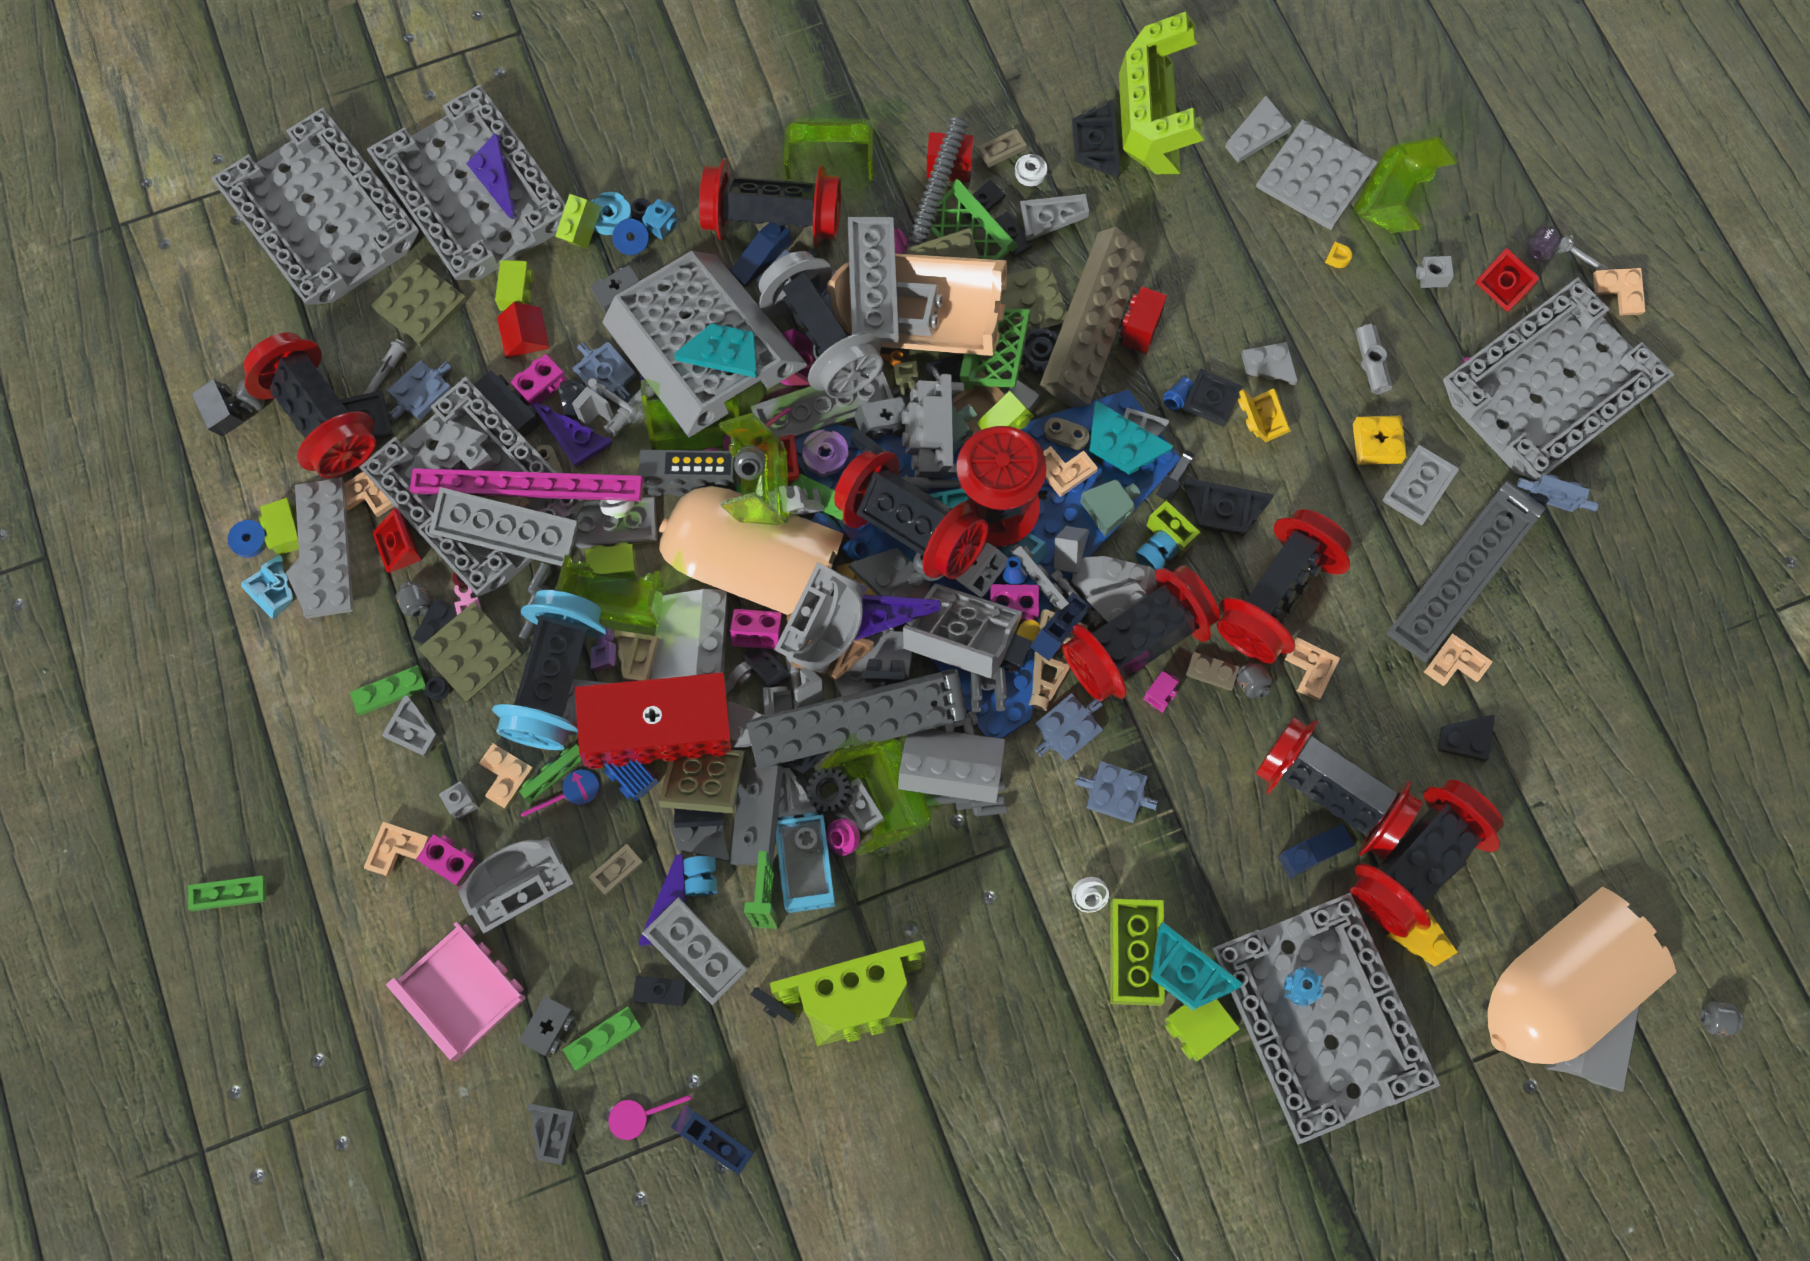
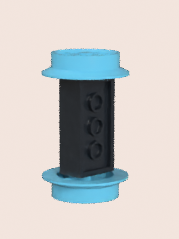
[492,590,606,750]

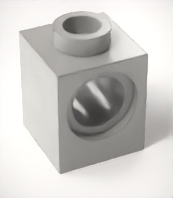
[1416,256,1454,288]
[456,439,496,471]
[439,781,479,820]

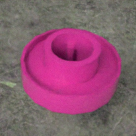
[826,818,860,855]

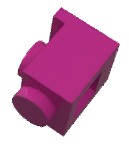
[1143,671,1180,713]

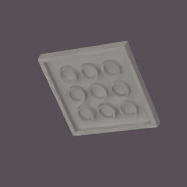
[1256,119,1378,230]

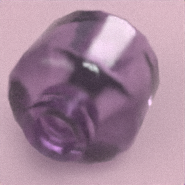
[1527,227,1561,260]

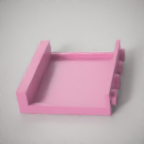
[386,922,526,1062]

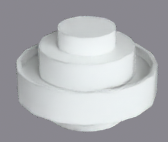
[1015,154,1047,186]
[599,500,635,518]
[1072,877,1109,913]

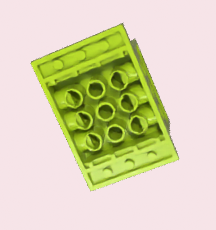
[770,940,926,1047]

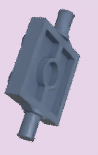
[572,342,637,402]
[387,360,452,421]
[1517,475,1599,512]
[1034,693,1103,761]
[1075,761,1158,823]

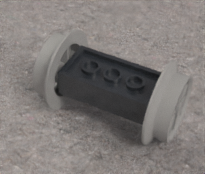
[759,251,883,398]

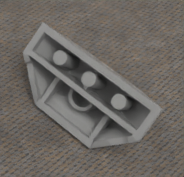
[1071,556,1158,597]

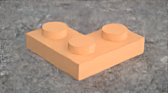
[1593,268,1645,316]
[1043,446,1098,497]
[344,472,395,517]
[1424,633,1493,686]
[1285,637,1340,701]
[479,743,534,810]
[364,822,430,877]

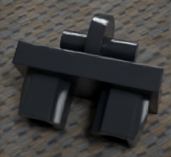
[861,659,909,689]

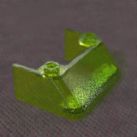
[784,118,874,180]
[1353,136,1458,233]
[641,372,742,451]
[719,412,789,525]
[556,555,664,628]
[821,738,932,855]

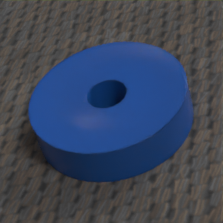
[612,219,648,256]
[227,520,267,558]

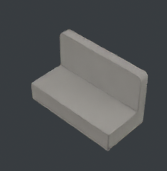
[572,387,614,427]
[794,668,824,708]

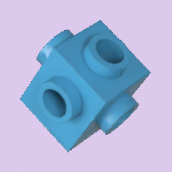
[642,199,678,240]
[1284,967,1323,1007]

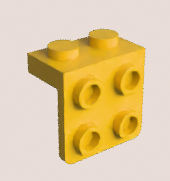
[1238,389,1291,442]

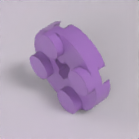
[802,430,849,477]

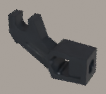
[1156,450,1195,503]

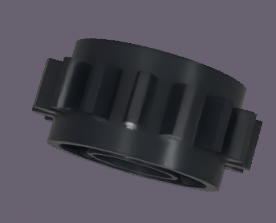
[1017,327,1058,375]

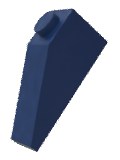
[730,222,792,287]
[1030,592,1092,661]
[1278,824,1355,879]
[671,1105,753,1175]

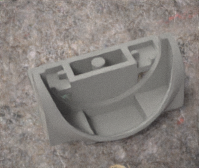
[901,374,964,478]
[774,562,868,674]
[458,836,573,934]

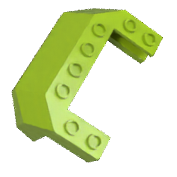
[1119,11,1205,174]

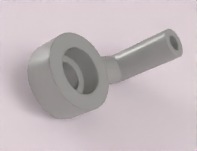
[725,662,752,695]

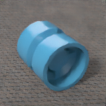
[1135,530,1180,571]
[684,856,718,897]

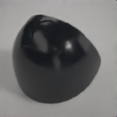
[560,380,586,420]

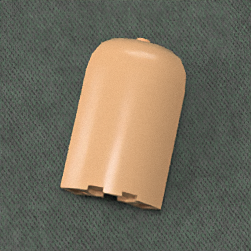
[827,253,1007,356]
[659,486,844,615]
[1488,887,1676,1064]

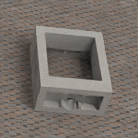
[896,282,943,336]

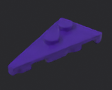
[466,133,516,220]
[532,402,613,468]
[854,595,942,640]
[639,854,686,946]

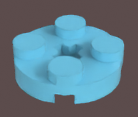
[591,192,632,235]

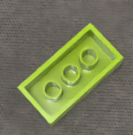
[1110,899,1165,1006]

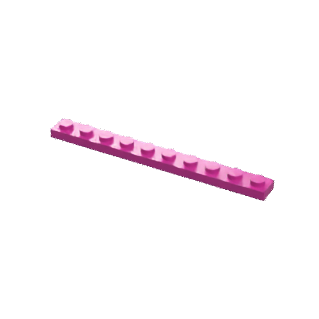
[410,468,644,501]

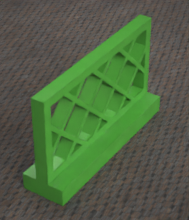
[930,179,1018,260]
[960,308,1031,390]
[744,851,779,929]

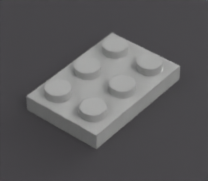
[1382,445,1459,526]

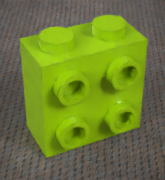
[1164,999,1239,1061]

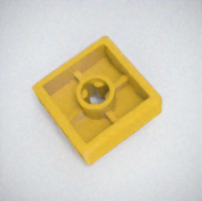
[1353,416,1407,465]

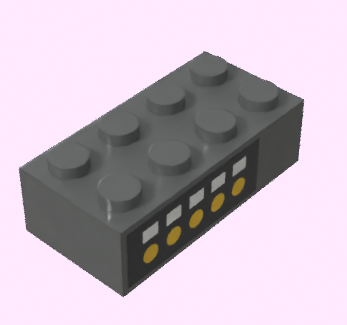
[638,450,738,497]

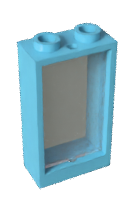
[776,812,836,913]

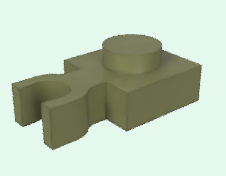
[894,361,919,395]

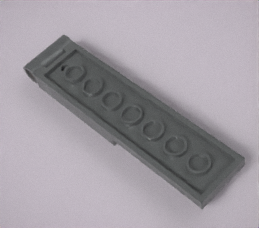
[1386,480,1546,663]
[746,669,967,769]

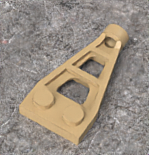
[1029,609,1088,711]

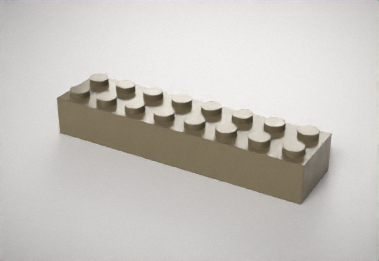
[1040,227,1147,408]

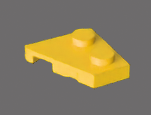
[1387,910,1458,967]

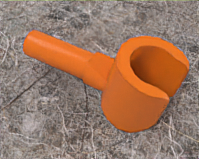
[879,350,903,367]

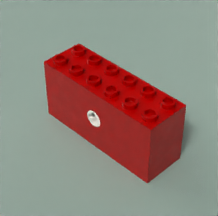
[575,672,731,769]

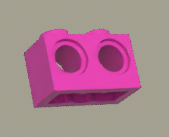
[511,354,566,408]
[990,584,1039,622]
[730,609,782,649]
[416,834,479,887]

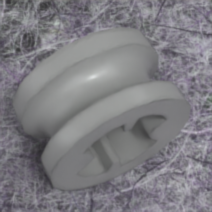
[795,827,818,852]

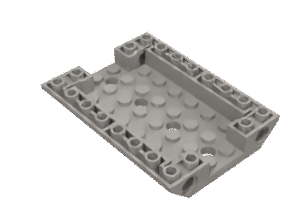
[367,84,566,280]
[211,108,419,305]
[602,251,807,437]
[1443,277,1675,481]
[359,377,585,596]
[1212,893,1440,1145]

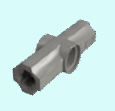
[1356,324,1393,394]

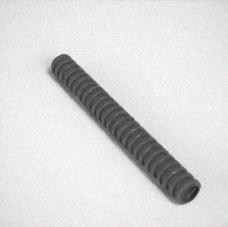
[902,117,969,254]

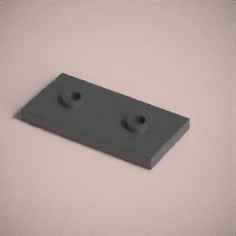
[730,765,783,866]

